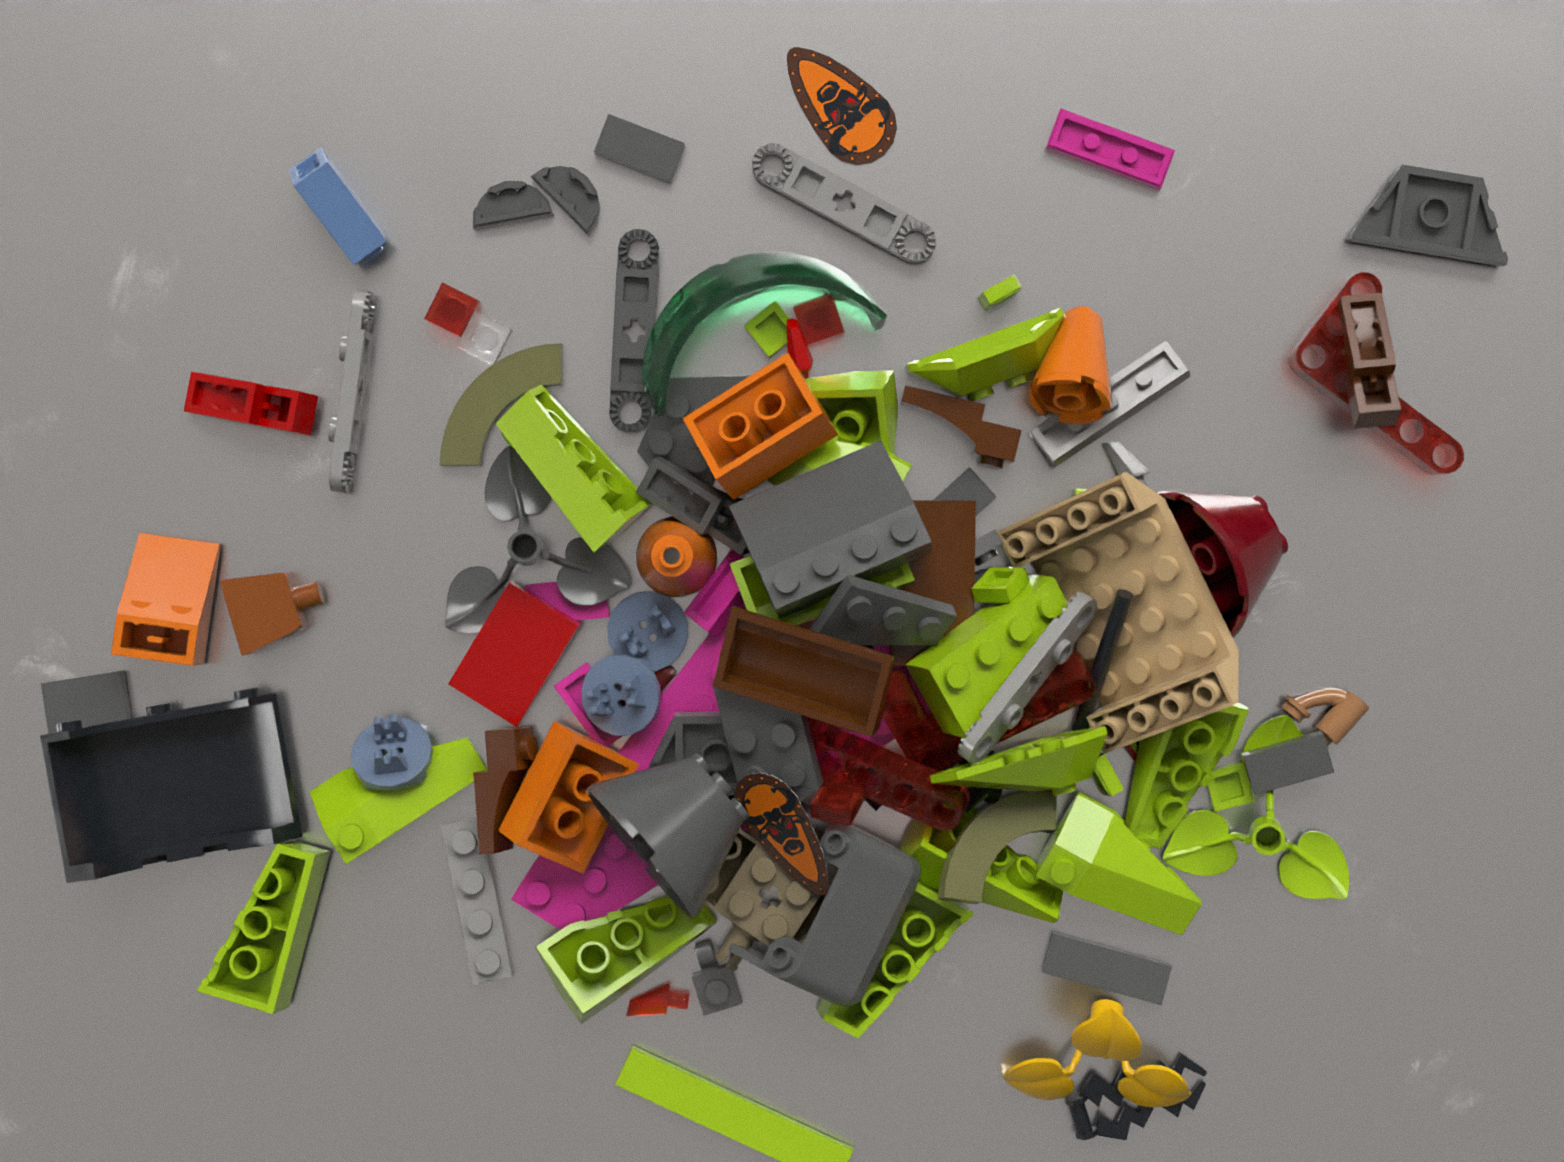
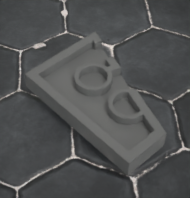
[809,574,957,645]

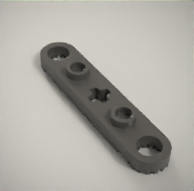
[609,228,659,433]

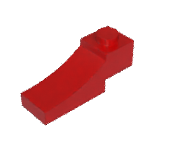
[183,372,318,436]

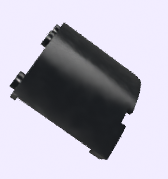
[40,687,302,883]

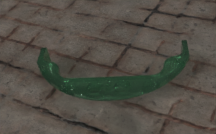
[642,252,887,417]

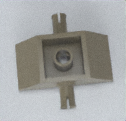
[704,824,831,971]

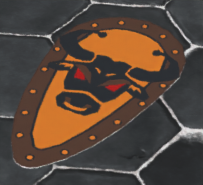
[787,47,897,165]
[734,772,829,896]

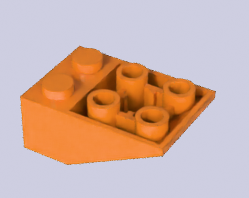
[111,533,221,666]

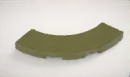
[440,343,563,466]
[938,790,1057,904]

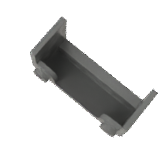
[729,801,921,1007]

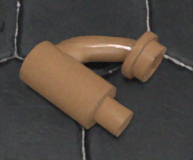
[1281,688,1369,747]

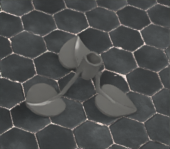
[445,446,630,634]

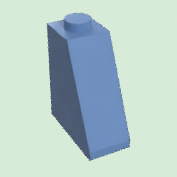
[289,147,387,265]

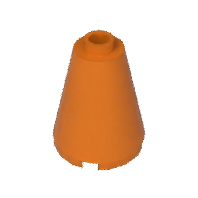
[1028,306,1112,424]
[636,516,717,597]

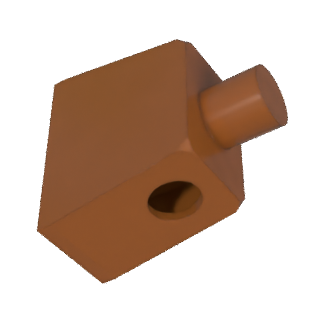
[219,572,325,656]

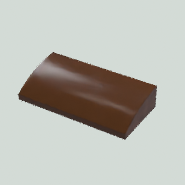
[890,500,976,666]
[713,606,894,737]

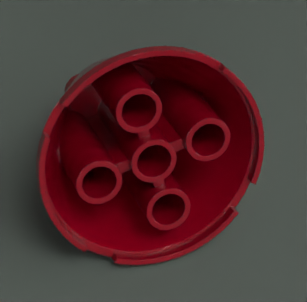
[1156,491,1288,638]

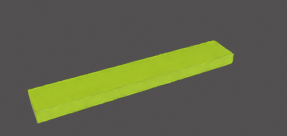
[615,1046,854,1162]

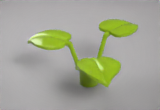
[1163,715,1349,899]

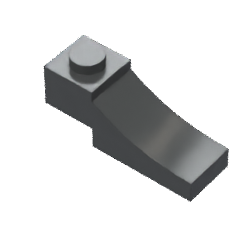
[636,456,749,555]

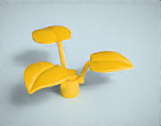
[1003,999,1191,1107]

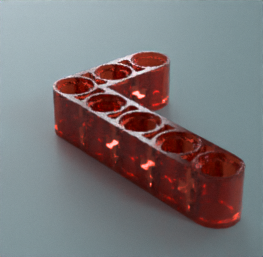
[1288,272,1464,475]
[883,650,1097,775]
[808,717,970,831]

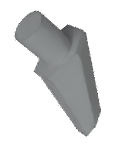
[1103,441,1150,484]

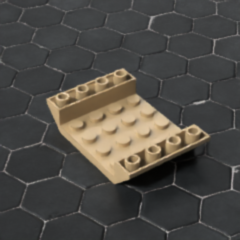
[997,472,1239,754]

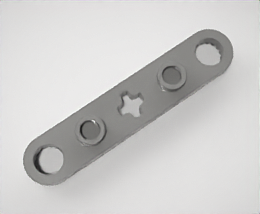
[752,143,936,263]
[328,289,376,493]
[958,592,1097,764]

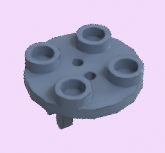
[607,591,688,671]
[582,655,661,736]
[350,715,433,791]

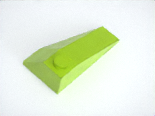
[309,737,488,864]
[1035,791,1202,935]

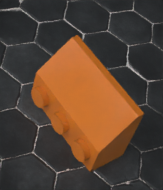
[683,352,838,500]
[498,721,639,874]

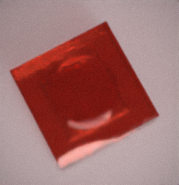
[424,282,480,338]
[793,292,845,345]
[811,780,864,826]

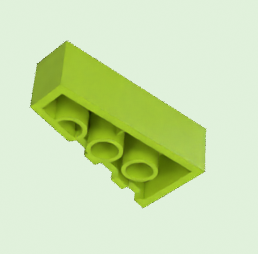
[496,384,652,552]
[905,574,1068,737]
[197,840,331,1014]
[816,881,974,1039]

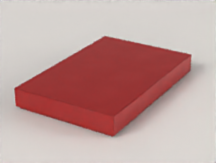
[448,581,581,727]

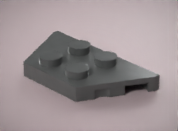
[1348,164,1508,267]
[637,375,751,486]
[713,687,823,835]
[647,711,738,795]

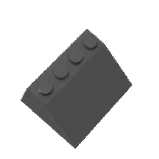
[729,440,932,619]

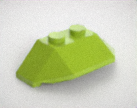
[905,308,1064,402]

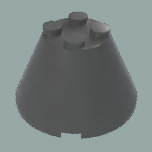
[586,752,750,919]

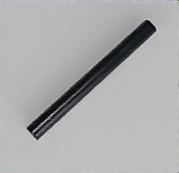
[1072,589,1133,731]

